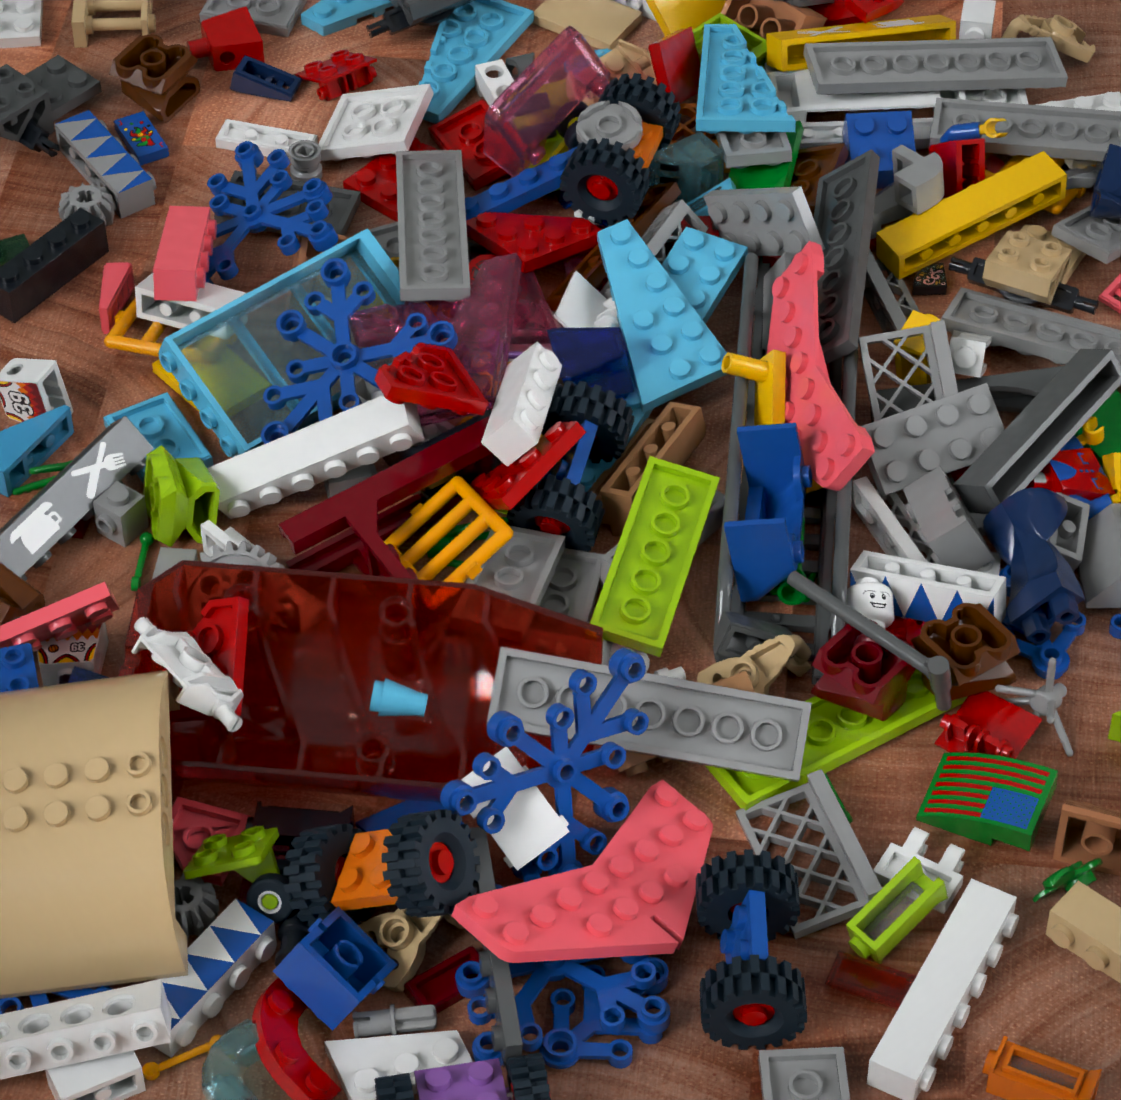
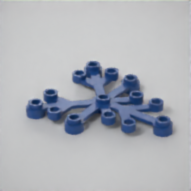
[206,141,339,284]
[261,258,458,444]
[440,648,649,876]
[455,856,671,1066]

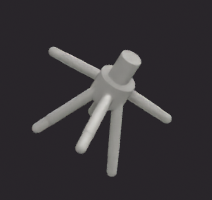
[995,657,1074,757]

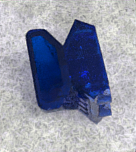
[547,327,634,400]

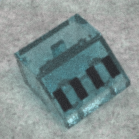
[648,131,724,204]

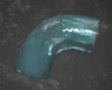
[201,1018,261,1100]

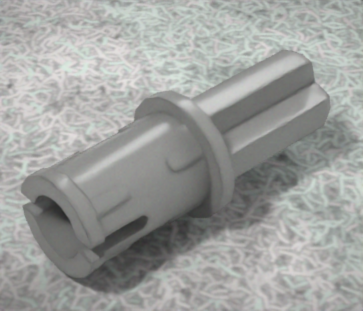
[352,1004,437,1039]

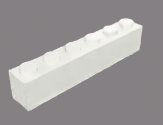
[207,395,424,519]
[867,878,1019,1100]

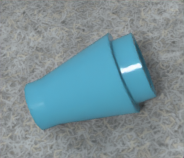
[369,678,428,717]

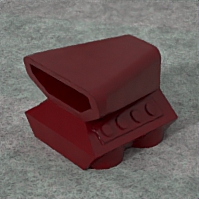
[811,620,916,721]

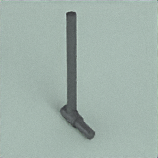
[787,571,952,711]

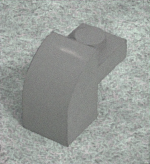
[892,145,944,215]

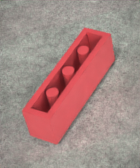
[153,206,217,301]

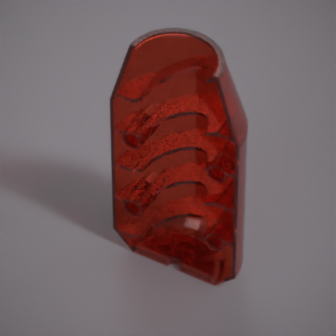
[118,560,603,803]

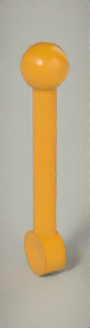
[142,1034,226,1081]

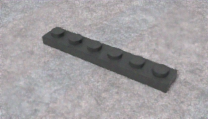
[468,827,523,1067]

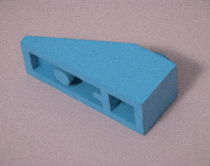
[0,405,74,497]

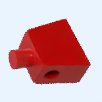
[187,6,265,72]

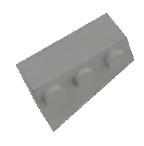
[903,466,995,571]

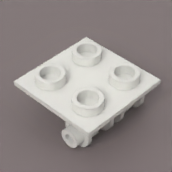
[553,271,620,360]

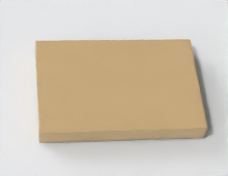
[532,0,643,50]

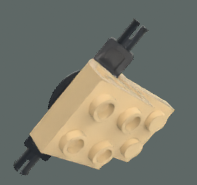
[948,224,1099,315]

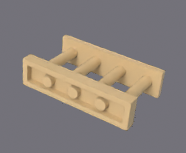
[71,0,156,48]

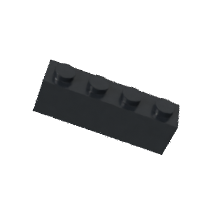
[0,208,109,323]

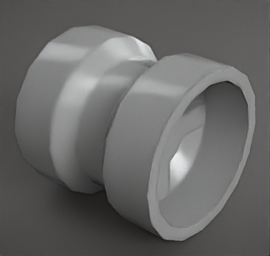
[288,140,323,182]

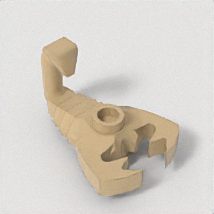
[1001,14,1095,63]
[697,634,811,695]
[358,908,464,992]

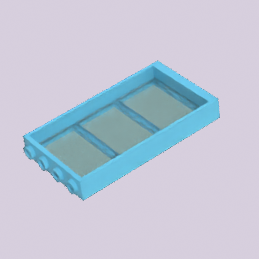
[158,228,446,458]

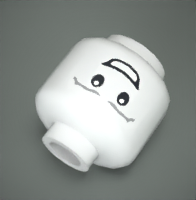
[846,577,894,630]

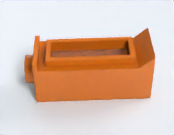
[982,1036,1102,1100]

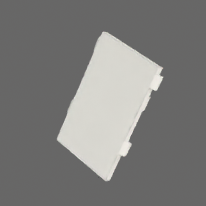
[461,747,570,871]

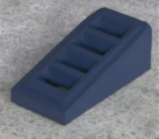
[230,55,303,102]

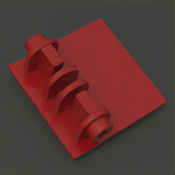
[294,49,377,101]
[935,691,1043,759]

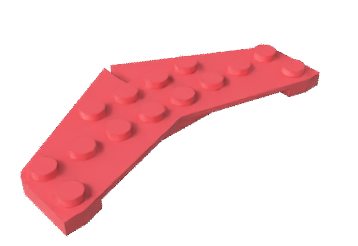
[767,241,875,491]
[451,779,713,963]

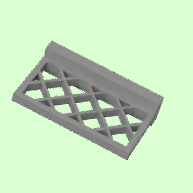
[858,320,958,422]
[735,769,882,940]

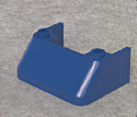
[724,423,812,602]

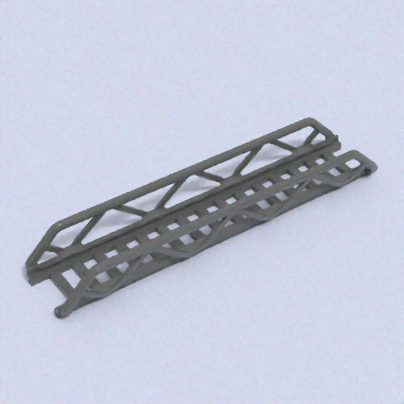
[713,252,859,684]

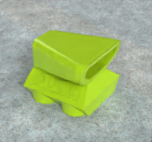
[143,445,220,547]

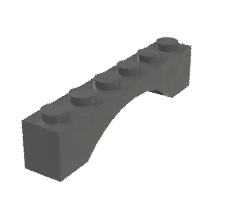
[870,366,1064,422]

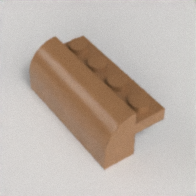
[588,401,706,536]

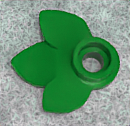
[1033,858,1103,903]

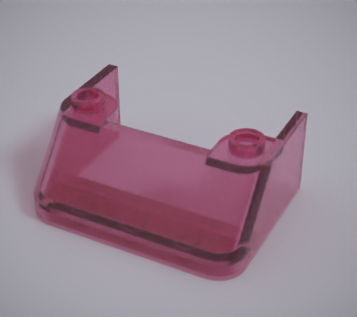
[483,26,611,177]

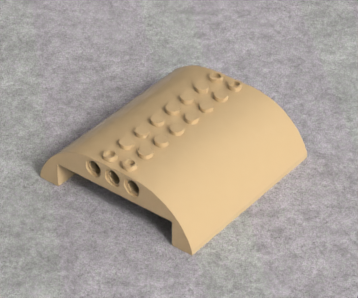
[0,670,188,999]

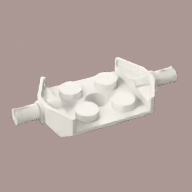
[131,617,244,732]

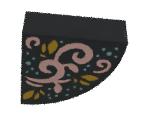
[912,263,947,295]

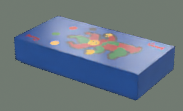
[114,111,169,166]

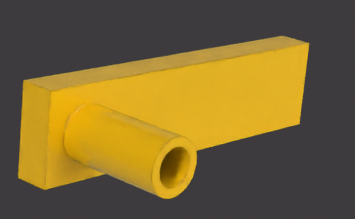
[721,349,786,426]

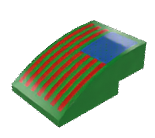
[916,752,1058,851]

